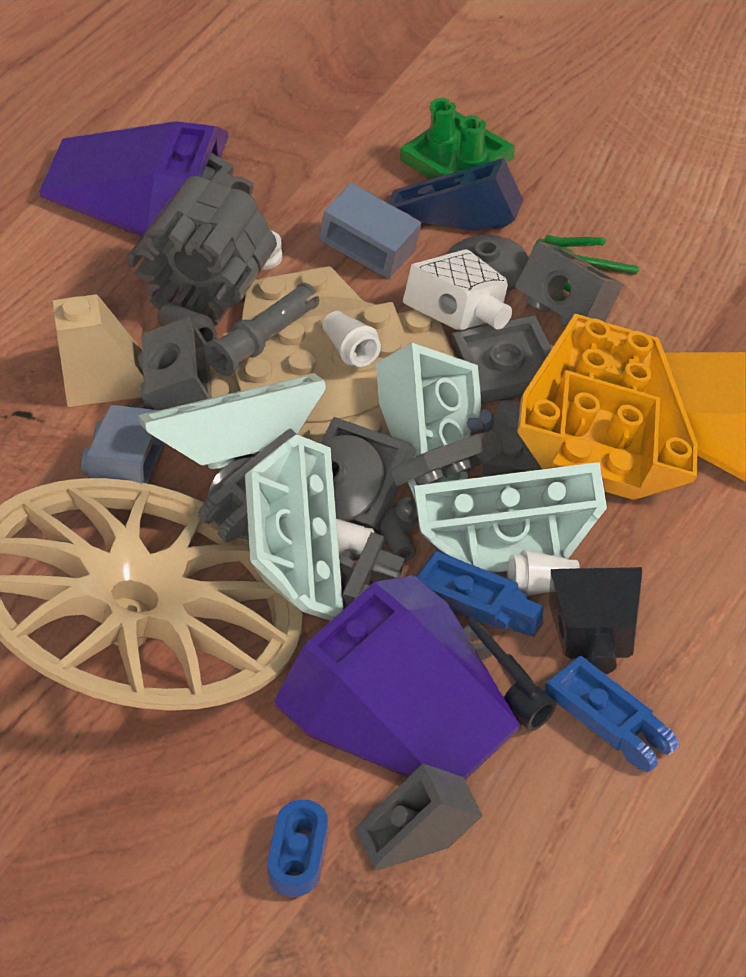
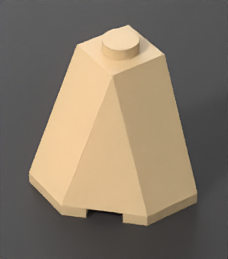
[52,294,144,407]

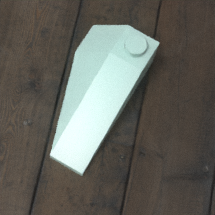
[376,343,481,499]

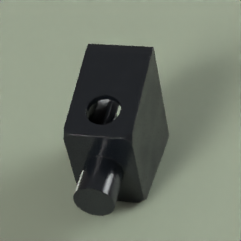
[549,567,642,674]

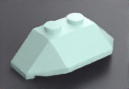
[138,373,326,469]
[245,435,343,621]
[413,462,607,574]

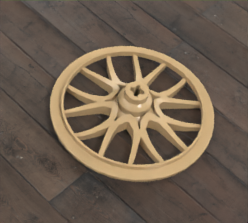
[0,478,303,710]

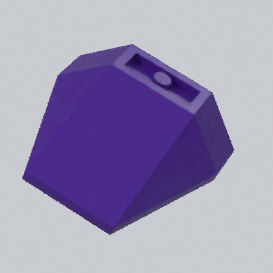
[39,121,229,236]
[274,575,520,780]

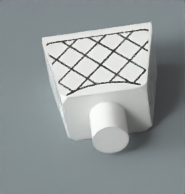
[403,249,512,330]

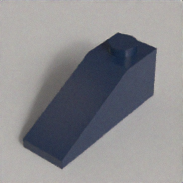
[388,158,523,231]

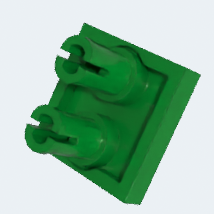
[400,98,515,179]

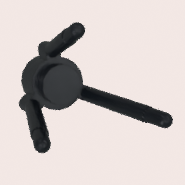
[467,617,556,731]

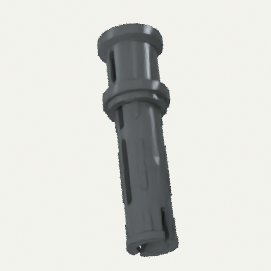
[204,282,319,376]

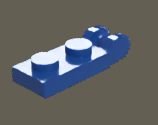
[545,656,679,773]

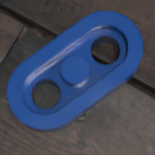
[267,799,329,897]

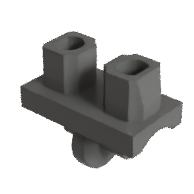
[339,532,405,610]

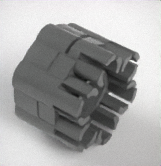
[127,176,277,326]

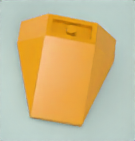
[517,314,698,500]
[665,352,746,482]

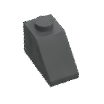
[356,764,483,870]

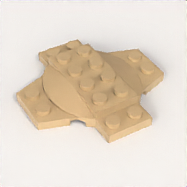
[210,266,454,443]

